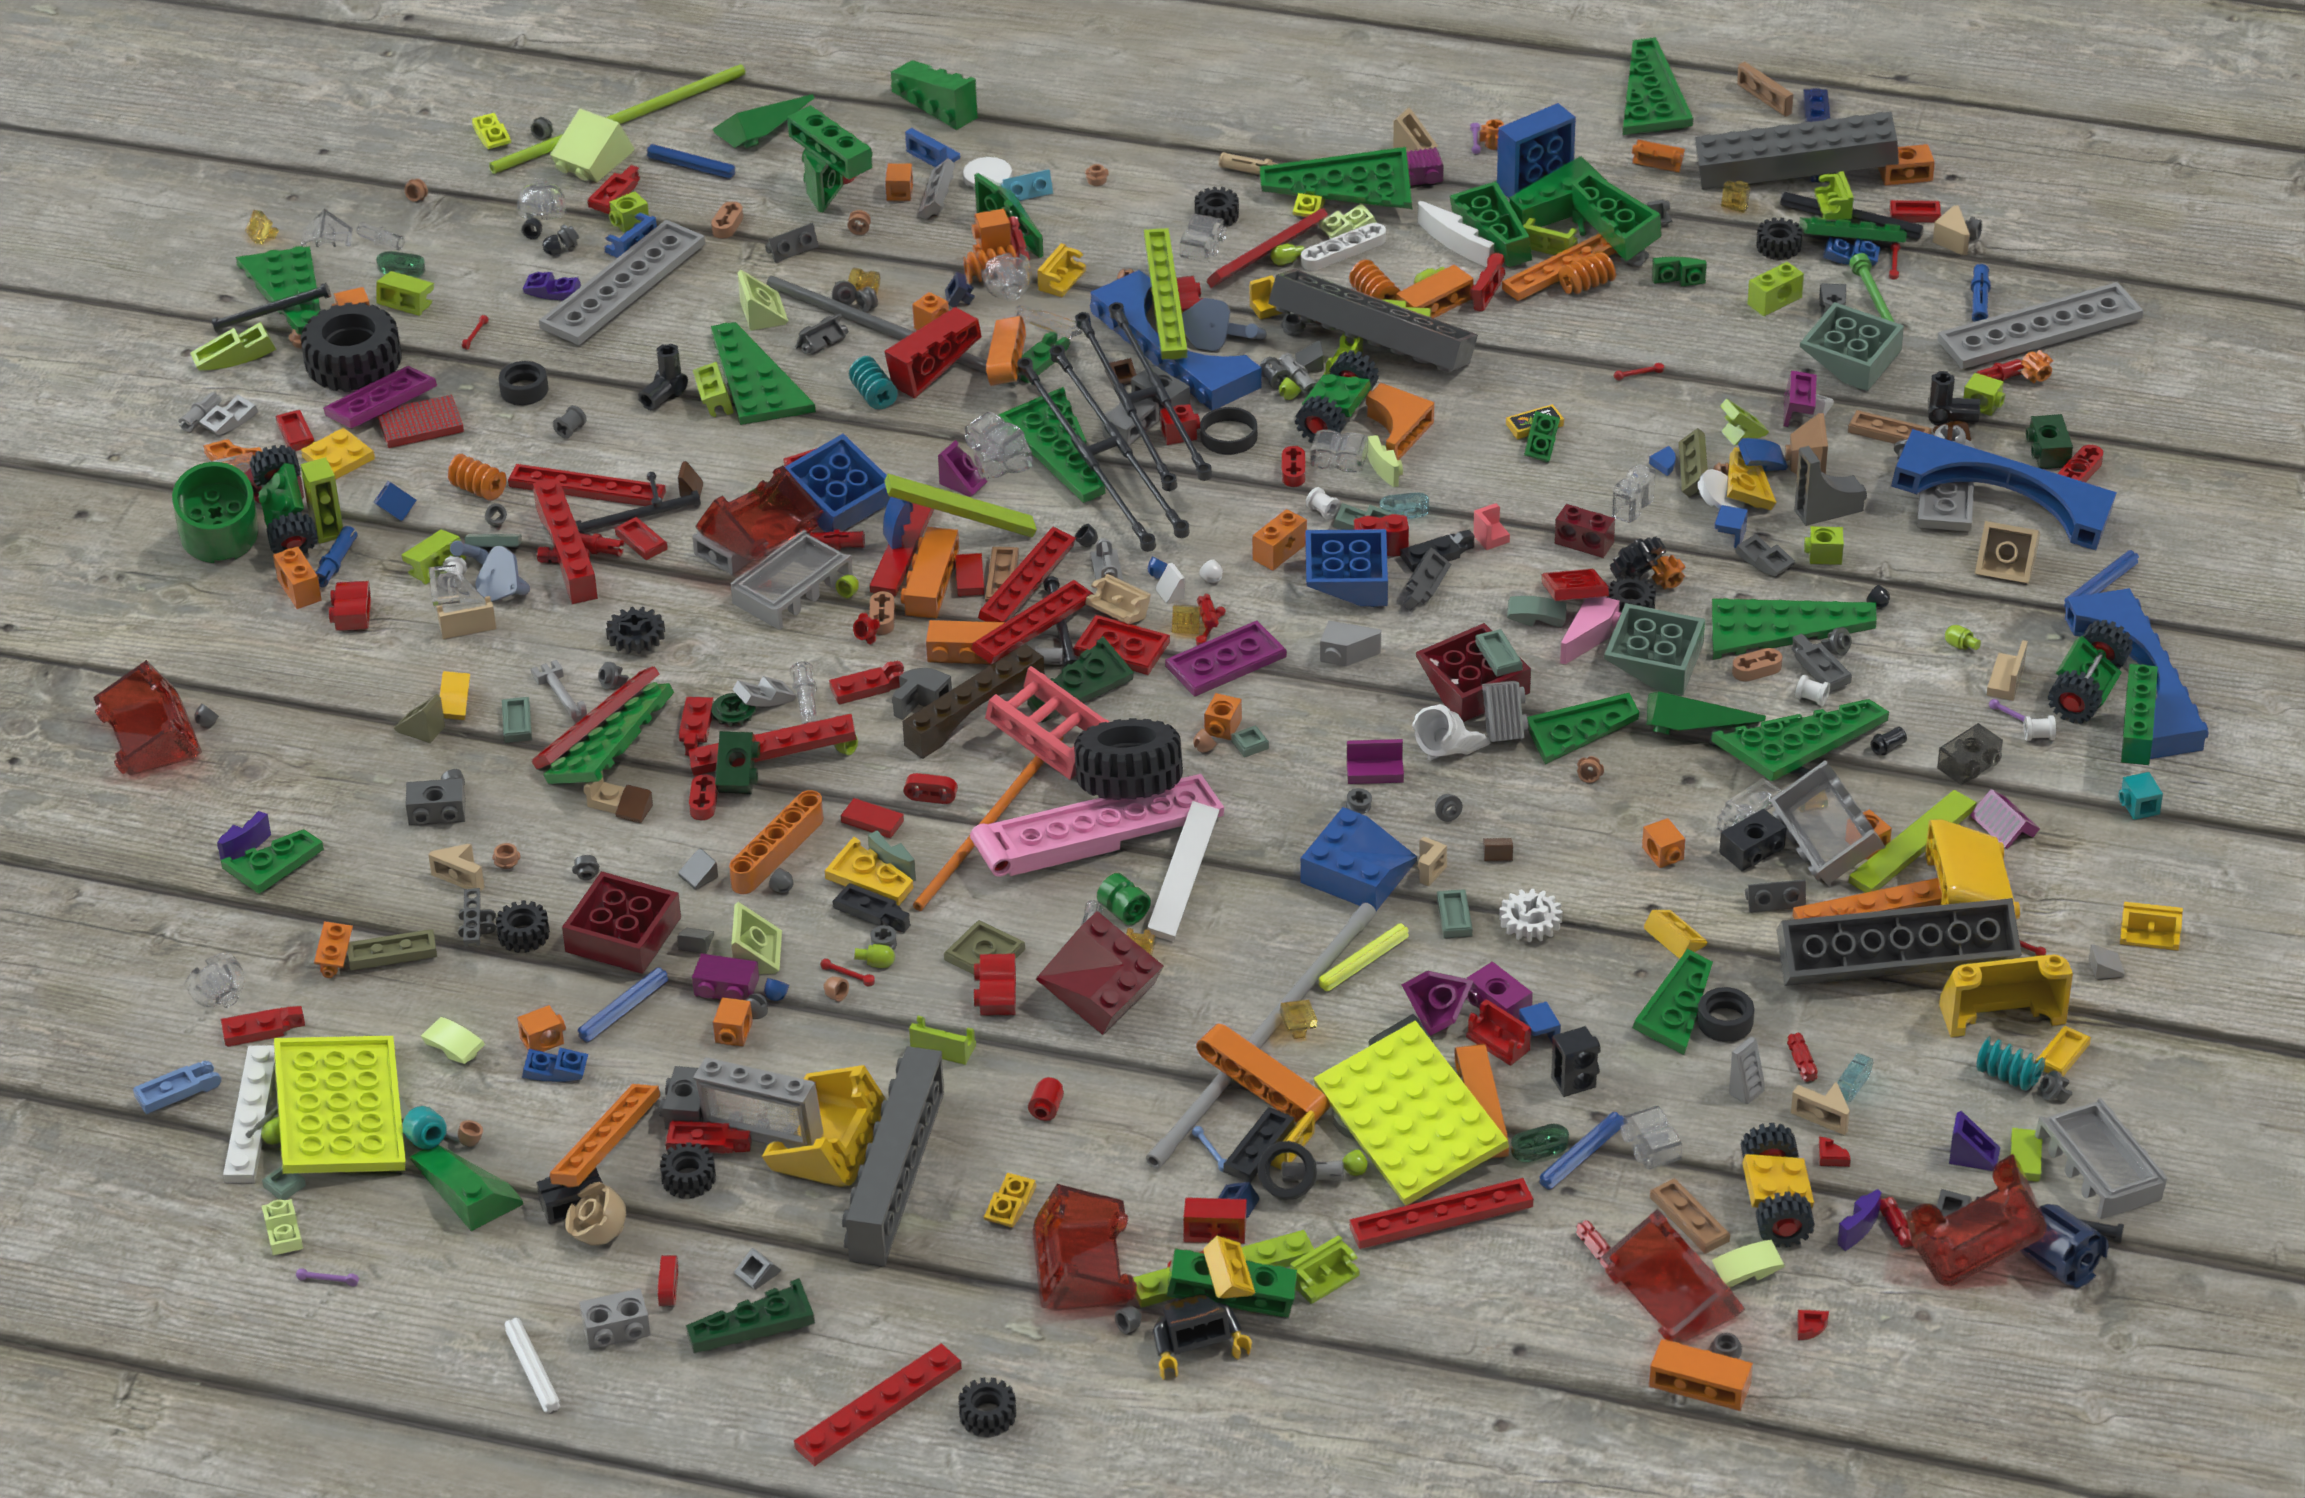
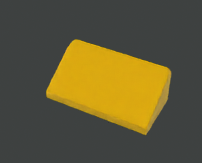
[1644,910,1708,958]
[1271,1110,1315,1170]
[1203,1236,1255,1298]

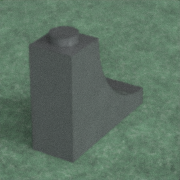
[1794,446,1867,526]

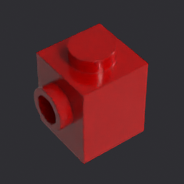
[1160,404,1200,445]

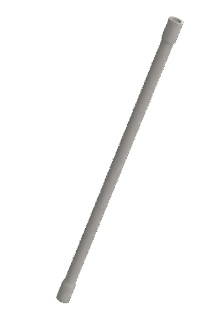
[1146,903,1376,1169]

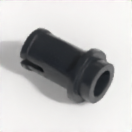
[1870,726,1907,755]

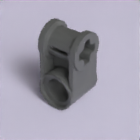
[1819,283,1846,317]

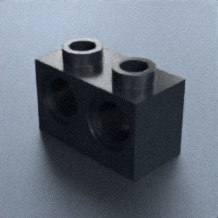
[1551,1026,1601,1097]

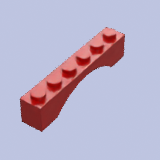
[533,478,598,604]

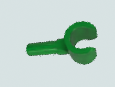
[1572,206,1587,236]

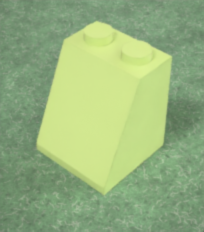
[550,109,634,182]

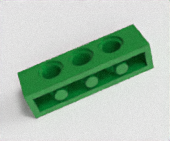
[787,105,873,180]
[2121,664,2158,765]
[1166,1248,1297,1318]

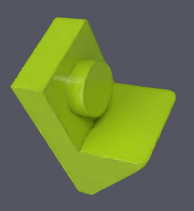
[1720,398,1769,445]

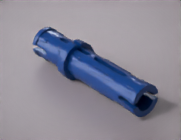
[1971,264,1991,322]
[315,526,358,587]

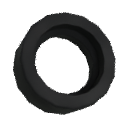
[498,361,549,406]
[1697,987,1755,1042]
[1258,1141,1317,1200]

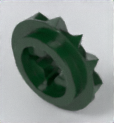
[711,693,756,727]

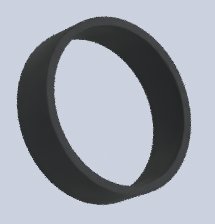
[1200,407,1258,455]

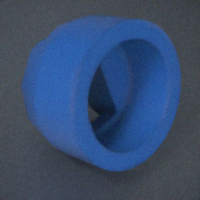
[1148,556,1168,578]
[764,978,789,1001]

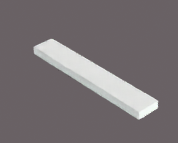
[1146,801,1220,942]

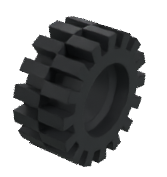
[1194,187,1239,229]
[1756,217,1803,260]
[1607,575,1656,613]
[496,900,550,953]
[660,1142,716,1199]
[958,1377,1017,1437]

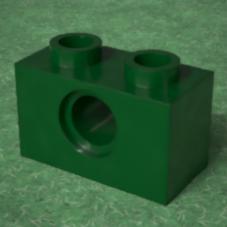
[2025,414,2073,469]
[715,731,760,794]

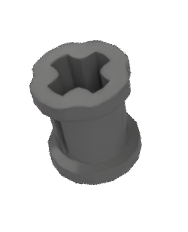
[1260,357,1290,390]
[553,405,587,438]

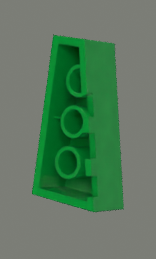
[1450,181,1532,267]

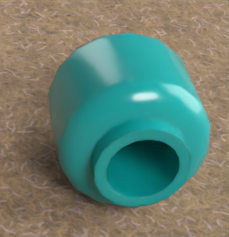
[402,1106,447,1150]

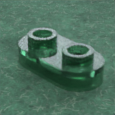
[376,251,426,278]
[1511,1124,1569,1162]

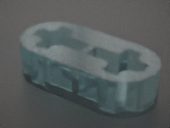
[1380,492,1429,519]
[1838,1053,1874,1102]

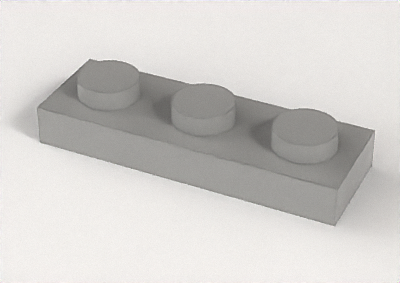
[918,158,955,220]

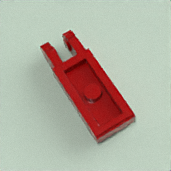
[1470,253,1505,311]
[829,660,906,705]

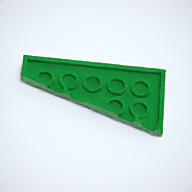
[1622,37,1694,135]
[1259,147,1413,210]
[236,246,321,335]
[711,322,816,425]
[998,387,1106,503]
[1712,598,1877,660]
[543,682,675,784]
[1712,699,1889,781]

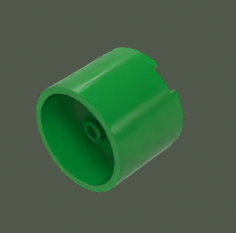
[172,462,258,563]

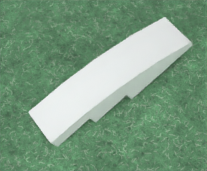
[1418,201,1494,267]

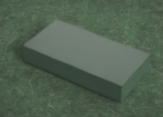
[465,534,522,547]
[1475,629,1523,676]
[502,697,532,743]
[1437,889,1473,938]

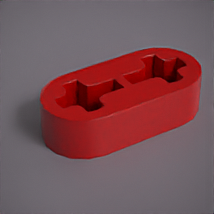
[1282,446,1305,487]
[903,773,958,804]
[689,774,718,821]
[658,1255,679,1306]

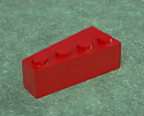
[884,307,982,399]

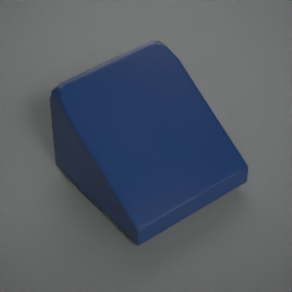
[1218,1182,1260,1218]

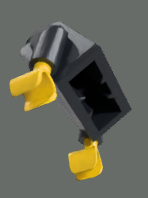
[1153,1294,1252,1380]

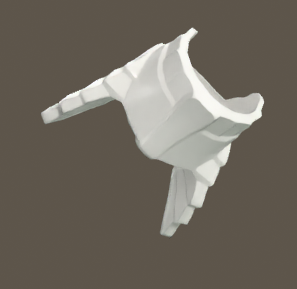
[1412,704,1490,761]

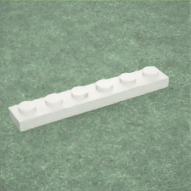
[223,1046,276,1183]

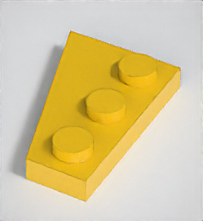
[1727,447,1777,510]
[825,836,913,906]

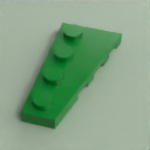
[1799,217,1907,243]
[1527,693,1640,765]
[1632,949,1713,1055]

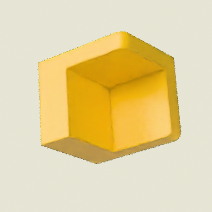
[1249,275,1282,320]

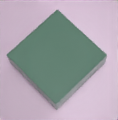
[1231,725,1269,758]
[262,1166,306,1200]

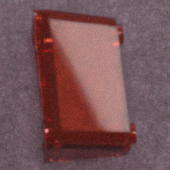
[695,465,823,560]
[93,660,202,776]
[1905,1154,2047,1286]
[1033,1184,1137,1311]
[1601,1209,1746,1344]

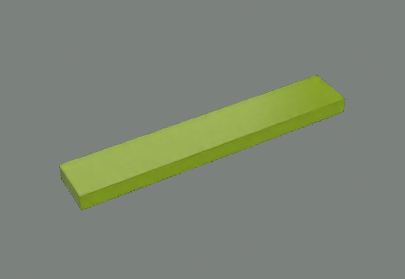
[884,473,1037,537]
[1848,790,1977,893]

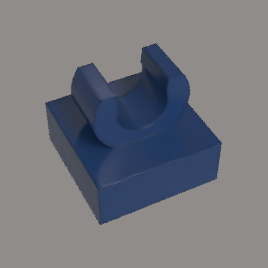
[945,272,975,308]

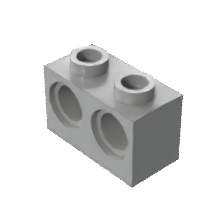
[579,1288,651,1349]

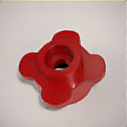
[853,613,880,644]

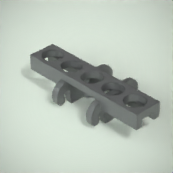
[458,888,496,947]

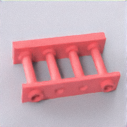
[985,666,1109,780]

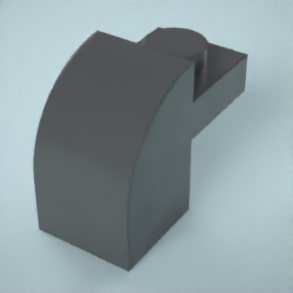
[892,668,952,720]

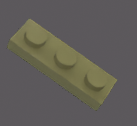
[1678,428,1708,497]
[347,929,437,970]

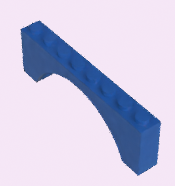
[1090,269,1262,411]
[1891,429,2117,551]
[2065,588,2209,759]

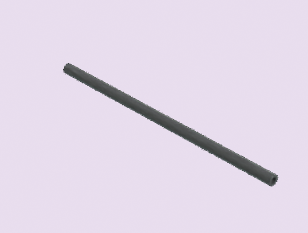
[766,275,1021,386]

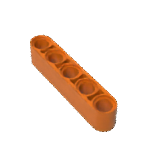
[986,315,1026,386]
[729,790,824,894]
[1196,1023,1330,1123]
[1454,1044,1509,1159]

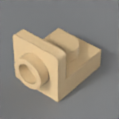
[584,771,625,814]
[1417,837,1447,886]

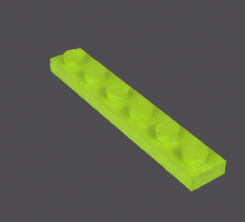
[1130,1230,1314,1308]

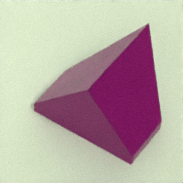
[938,440,988,497]
[1401,970,1474,1036]

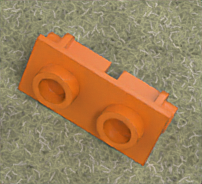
[1632,139,1685,173]
[314,921,353,978]

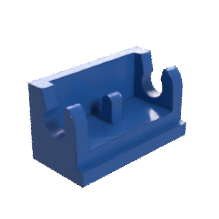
[604,213,657,258]

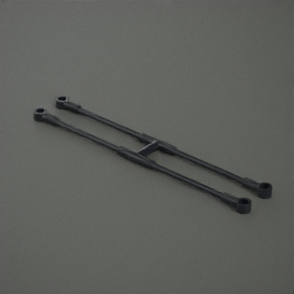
[1075,302,1213,491]
[1017,345,1190,552]

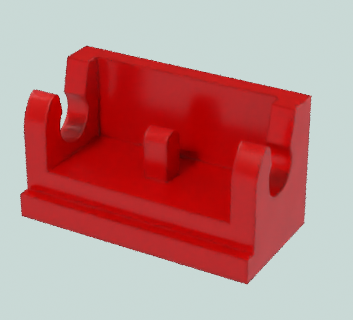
[1466,999,1531,1066]
[1183,1197,1247,1244]

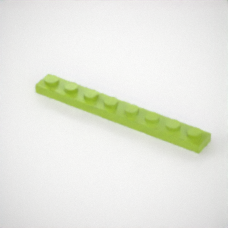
[1144,228,1187,360]

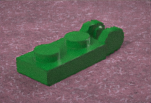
[1021,331,1070,383]

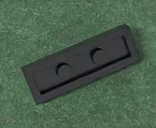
[1223,1107,1295,1182]

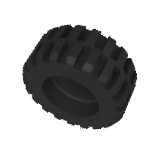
[301,302,402,392]
[1074,718,1183,800]

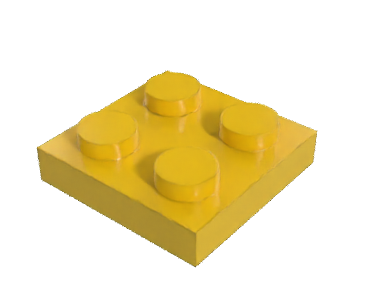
[301,427,375,479]

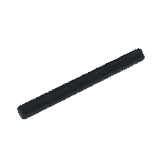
[1780,192,1924,239]

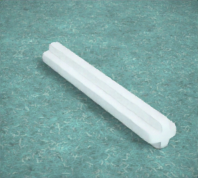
[505,1318,560,1413]

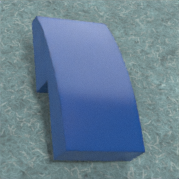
[1823,236,1880,266]
[1738,438,1788,471]
[883,497,913,549]
[522,1047,588,1082]

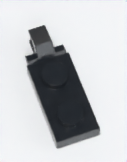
[1400,530,1475,573]
[833,883,911,933]

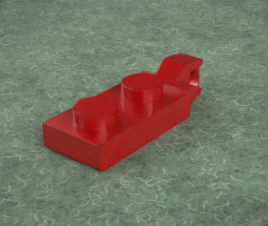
[587,165,640,214]
[679,697,714,756]
[221,1006,305,1047]
[665,1121,752,1154]

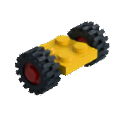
[1740,1123,1815,1248]

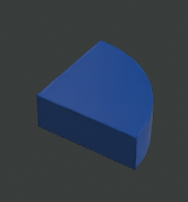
[1649,446,1676,476]

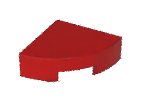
[1818,1137,1851,1167]
[1797,1310,1829,1340]

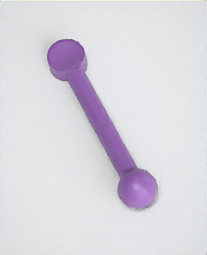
[1470,123,1481,154]
[1989,699,2025,722]
[296,1268,359,1286]

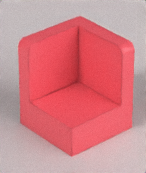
[1473,503,1510,550]

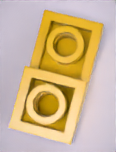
[440,671,470,720]
[984,1172,1037,1228]

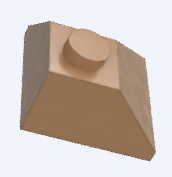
[1785,413,1828,474]

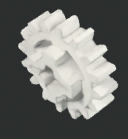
[1499,889,1563,942]

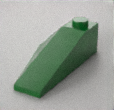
[712,94,814,149]
[974,173,1044,258]
[1646,691,1766,735]
[410,1145,524,1231]

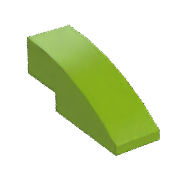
[190,322,277,371]

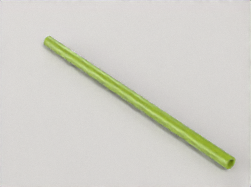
[489,64,746,174]

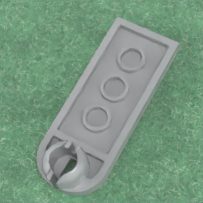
[1917,424,1975,531]

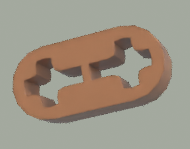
[711,201,743,239]
[869,591,895,635]
[1732,648,1783,682]

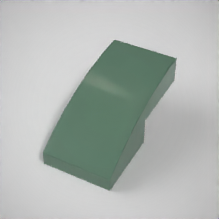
[1333,503,1394,530]
[1507,596,1566,628]
[868,830,916,881]

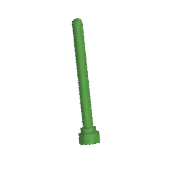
[1849,253,1894,322]

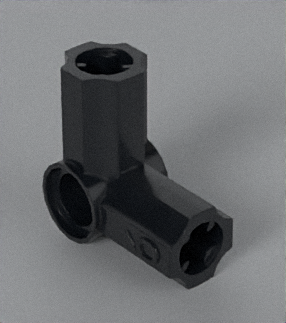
[638,343,688,411]
[1928,371,1980,426]

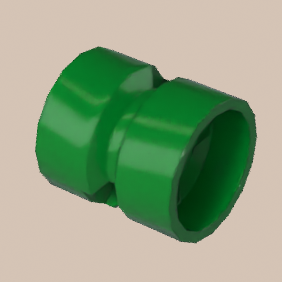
[1097,873,1151,925]

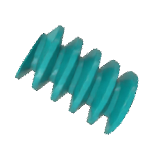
[848,356,898,410]
[1976,1036,2045,1091]

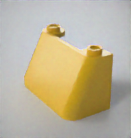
[1925,819,2020,919]
[1939,954,2073,1037]
[762,1065,886,1187]

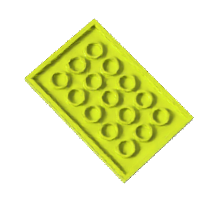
[1313,1020,1509,1206]
[274,1036,406,1174]

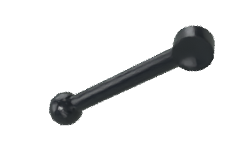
[646,471,662,507]

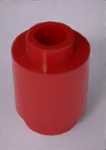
[1028,1077,1064,1121]

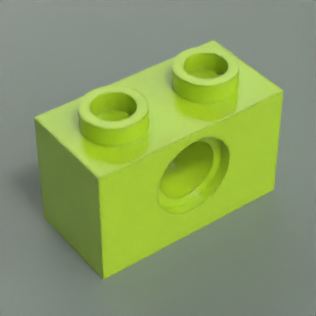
[1747,262,1804,317]

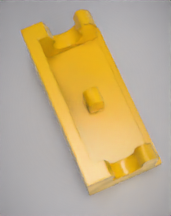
[1037,243,1086,298]
[2120,902,2183,951]

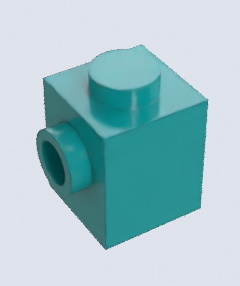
[2118,772,2163,820]

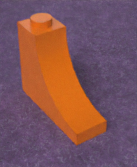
[1365,383,1434,460]

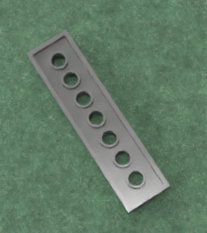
[539,220,705,345]
[1937,282,2143,369]

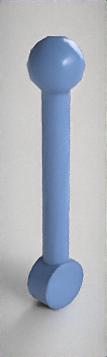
[1192,1126,1227,1172]

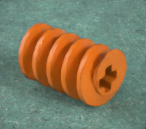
[963,245,1018,284]
[1558,252,1616,294]
[1349,260,1400,300]
[448,453,506,500]

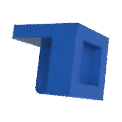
[373,481,417,521]
[1715,505,1748,548]
[1519,1001,1561,1044]

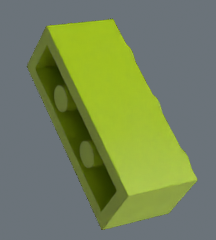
[300,457,343,544]

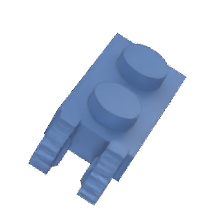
[133,1060,222,1114]

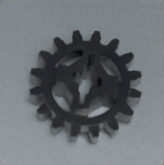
[1609,536,1666,580]
[606,606,665,654]

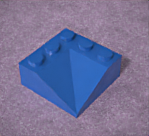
[1497,103,1576,198]
[780,434,891,532]
[1305,529,1388,607]
[1301,807,1417,911]

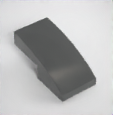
[1735,534,1795,576]

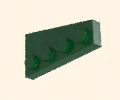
[1027,636,1134,723]
[686,1278,815,1353]

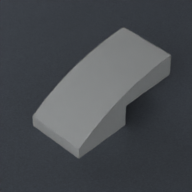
[199,395,258,435]
[733,676,796,706]

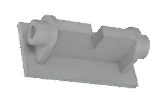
[1090,538,1123,581]

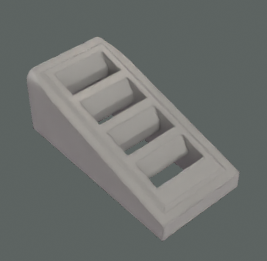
[1729,1037,1765,1104]

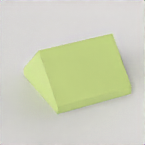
[738,270,788,331]
[731,902,782,974]

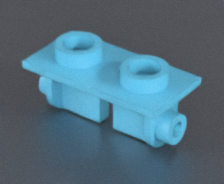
[1002,169,1053,201]

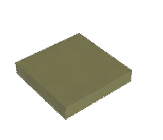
[944,920,1025,975]

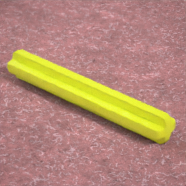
[1319,923,1409,991]

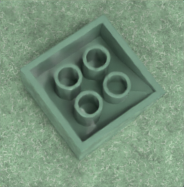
[1800,302,1904,391]
[1604,603,1705,696]

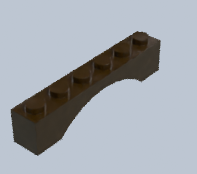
[902,644,1045,759]

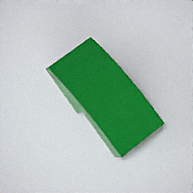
[1652,257,1707,287]
[1524,411,1560,463]

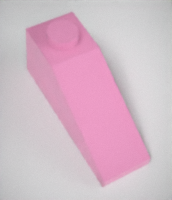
[1560,597,1621,664]

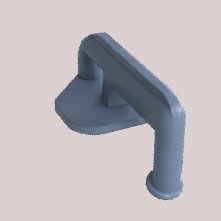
[1182,298,1267,351]
[450,540,530,602]

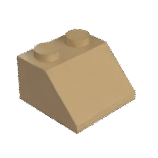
[1975,521,2040,584]

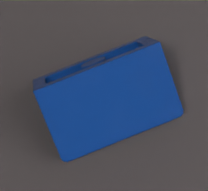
[905,128,960,168]

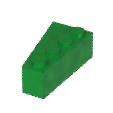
[891,60,978,130]
[1509,156,1607,227]
[1572,170,1662,262]

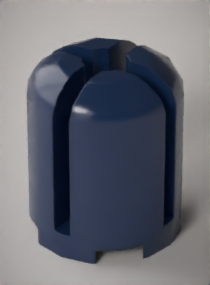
[2018,1204,2109,1288]

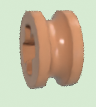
[847,210,871,235]

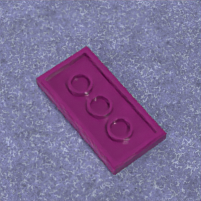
[323,366,437,429]
[1165,620,1287,697]

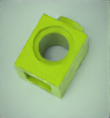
[609,191,649,233]
[1963,373,2005,416]
[1804,526,1844,565]

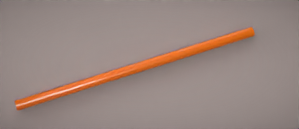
[913,737,1064,911]

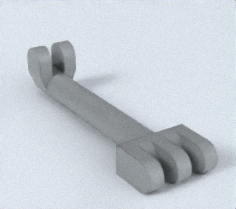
[531,660,587,723]

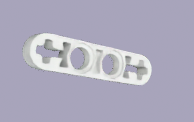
[1301,223,1386,271]

